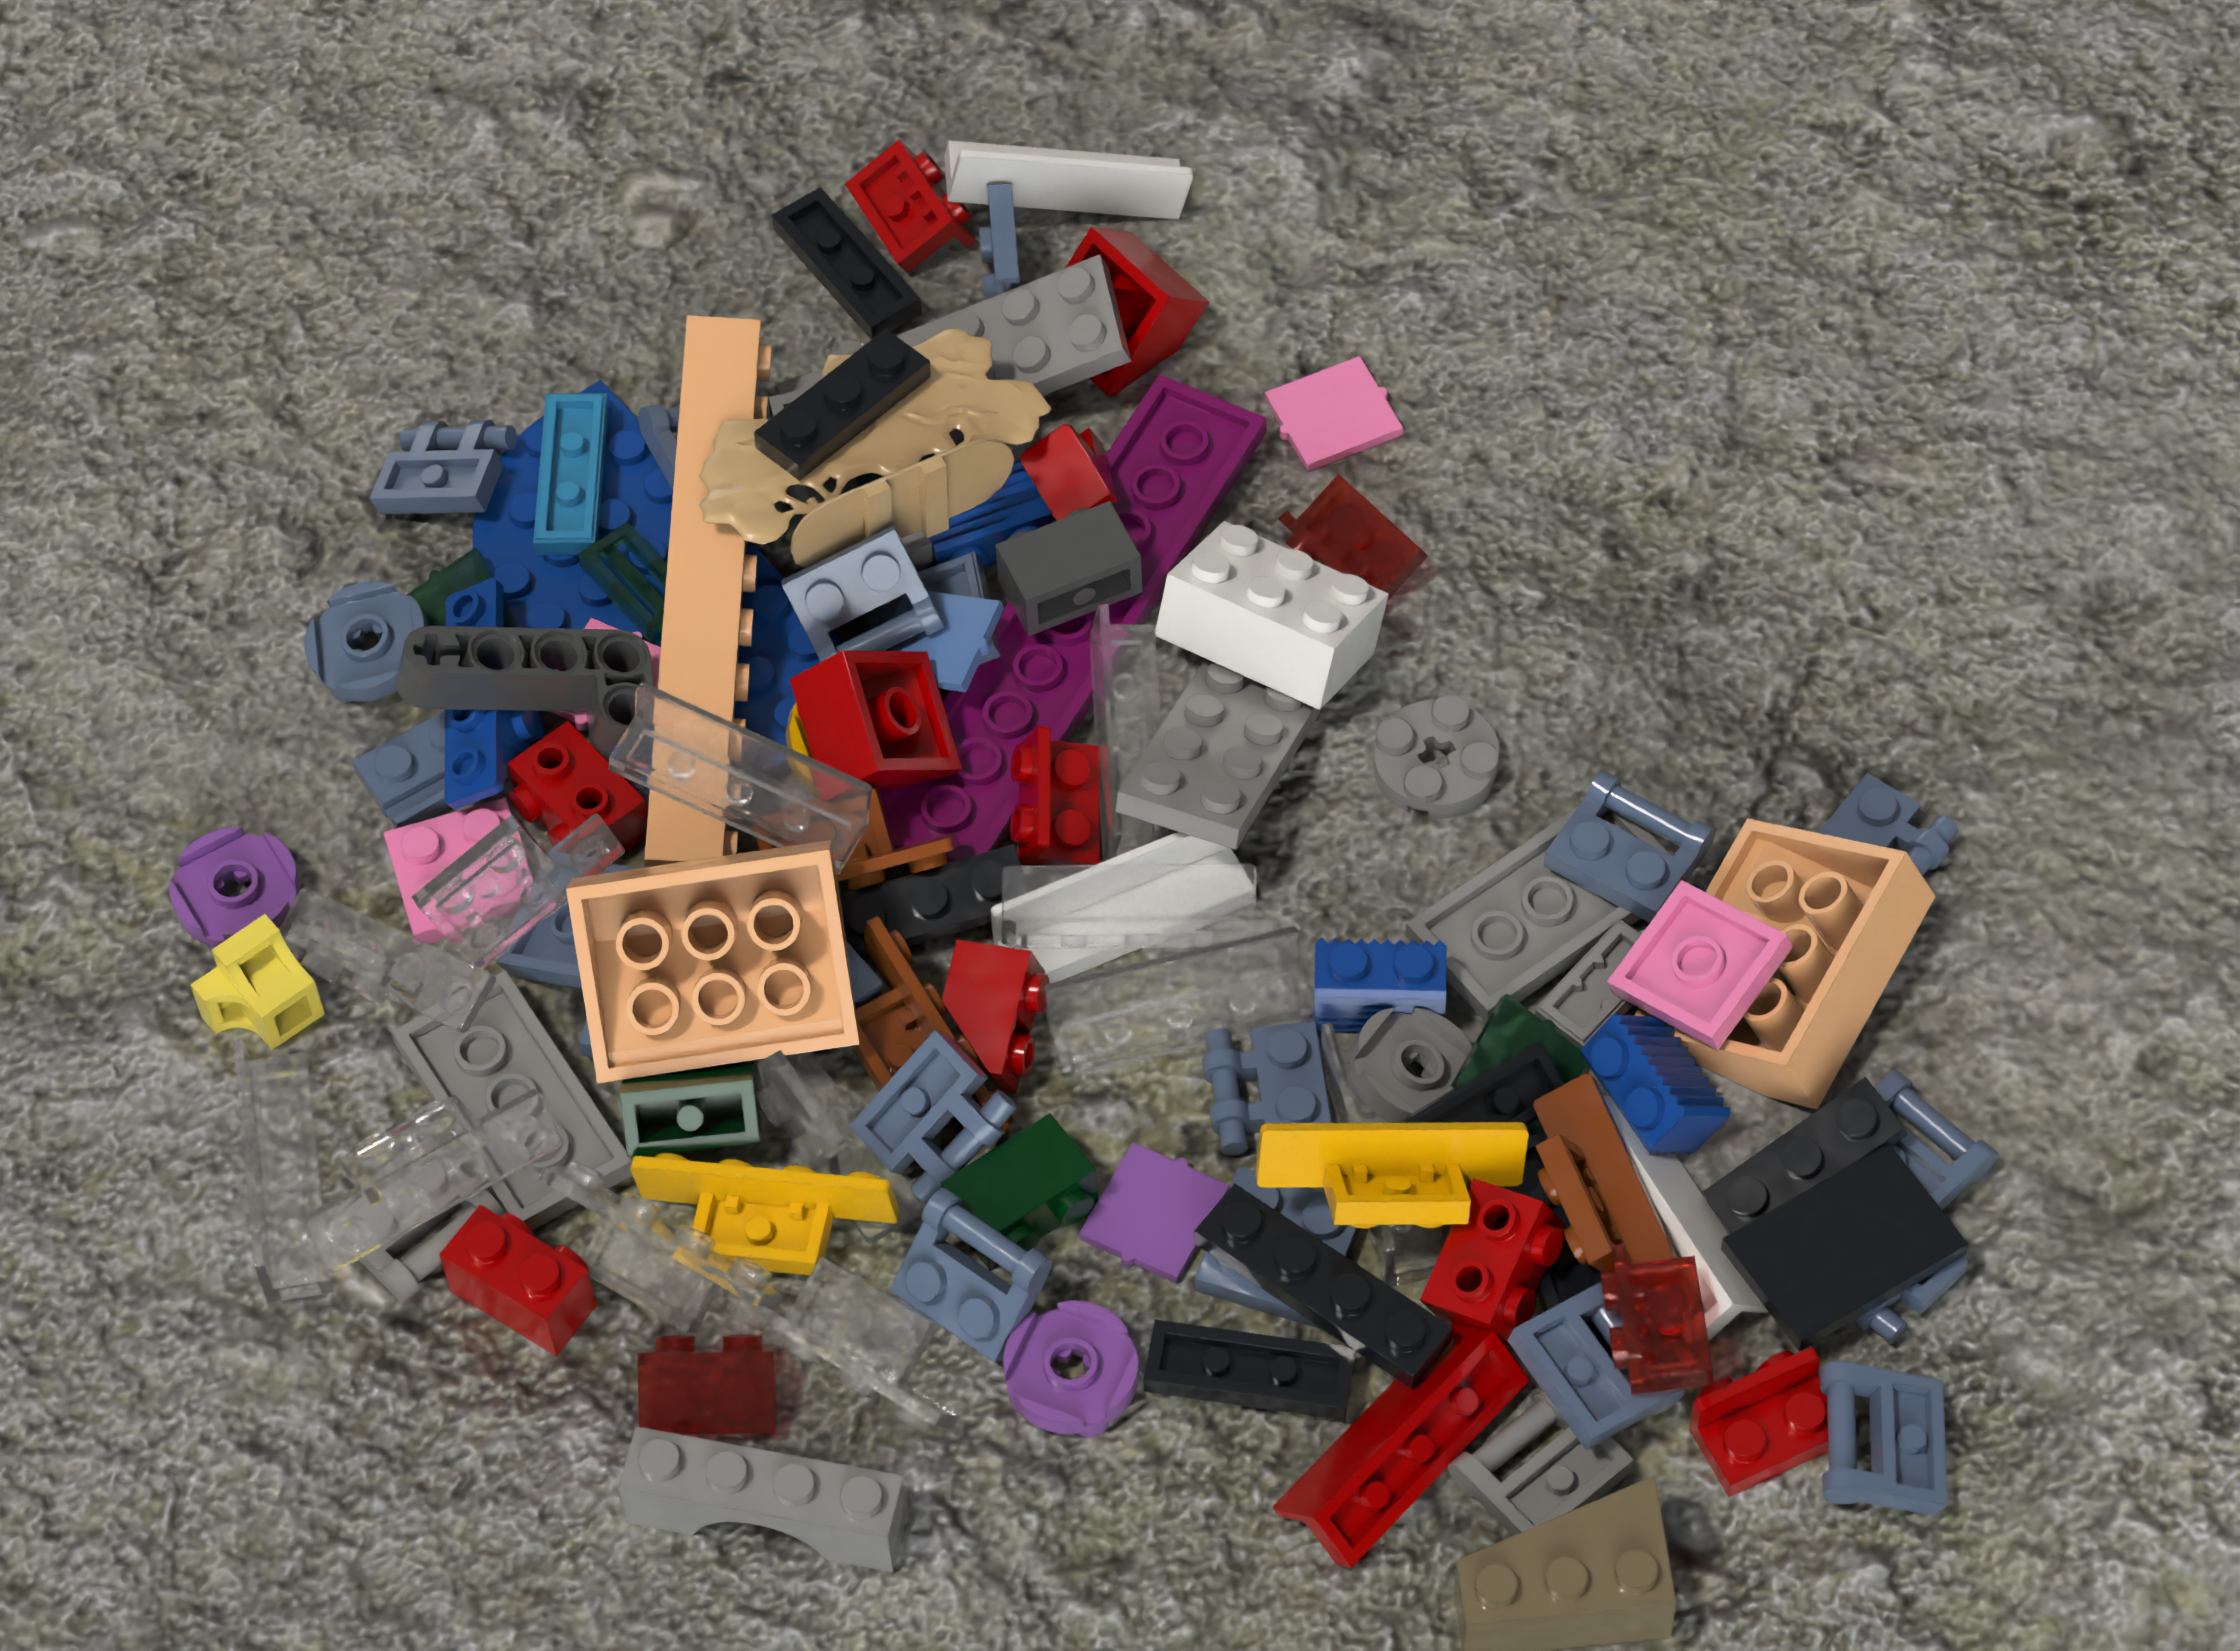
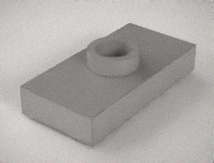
[1534,918,1641,1052]

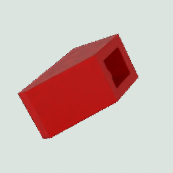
[942,939,1050,1094]

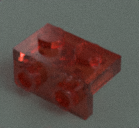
[1278,474,1428,601]
[1600,1243,1714,1395]
[637,1334,779,1435]

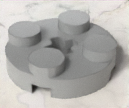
[1373,694,1500,819]
[1345,1007,1480,1123]

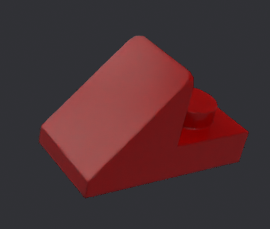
[1020,424,1117,521]

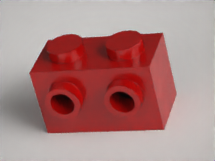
[508,721,648,864]
[1420,1178,1565,1346]
[439,1204,597,1357]

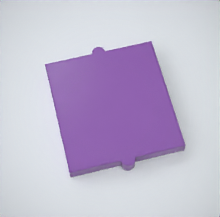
[1079,1142,1230,1283]

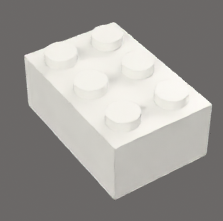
[1154,521,1389,710]

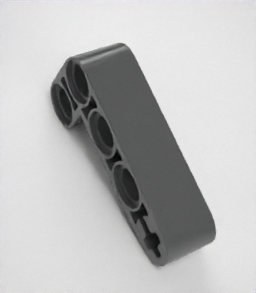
[395,626,656,765]

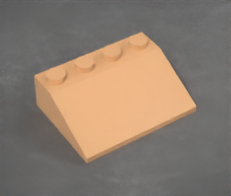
[1634,818,1936,1109]
[566,840,860,1083]

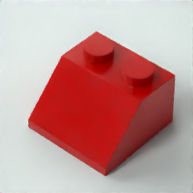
[1065,226,1209,396]
[790,650,963,798]

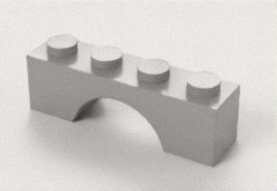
[618,1426,909,1572]

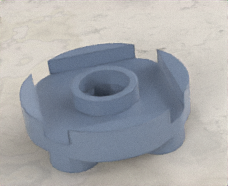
[304,581,430,703]

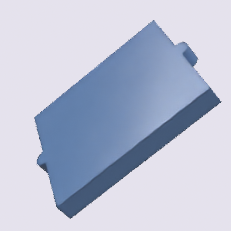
[885,591,1004,692]

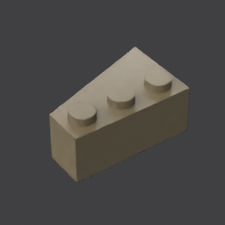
[1454,1475,1676,1651]

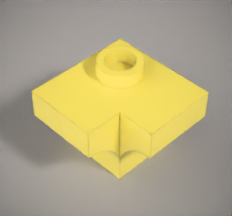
[190,914,325,1050]

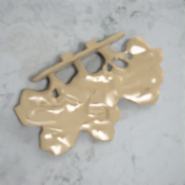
[699,328,1051,568]

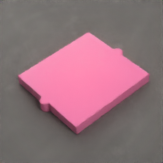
[1265,356,1403,472]

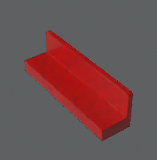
[1273,1324,1530,1568]

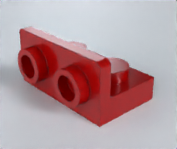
[845,140,977,274]
[1010,725,1099,872]
[1689,1347,1828,1497]

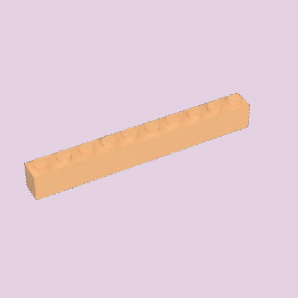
[644,315,772,868]

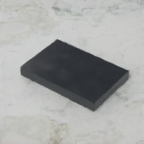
[1721,1143,1968,1352]

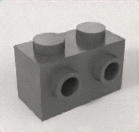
[995,501,1142,636]

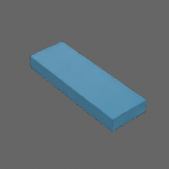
[533,393,609,555]

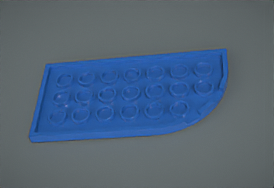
[473,380,844,801]

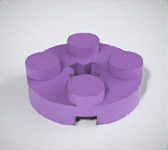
[169,827,300,951]
[1003,1300,1139,1437]

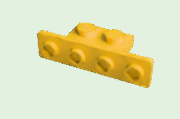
[1255,1122,1529,1229]
[630,1153,900,1276]

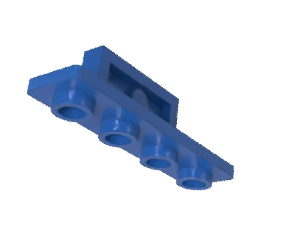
[445,578,544,810]

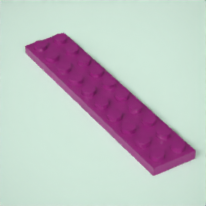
[881,374,1267,864]

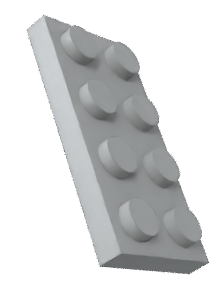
[896,254,1131,433]
[1115,659,1321,850]
[1405,807,1688,1024]
[391,970,632,1230]

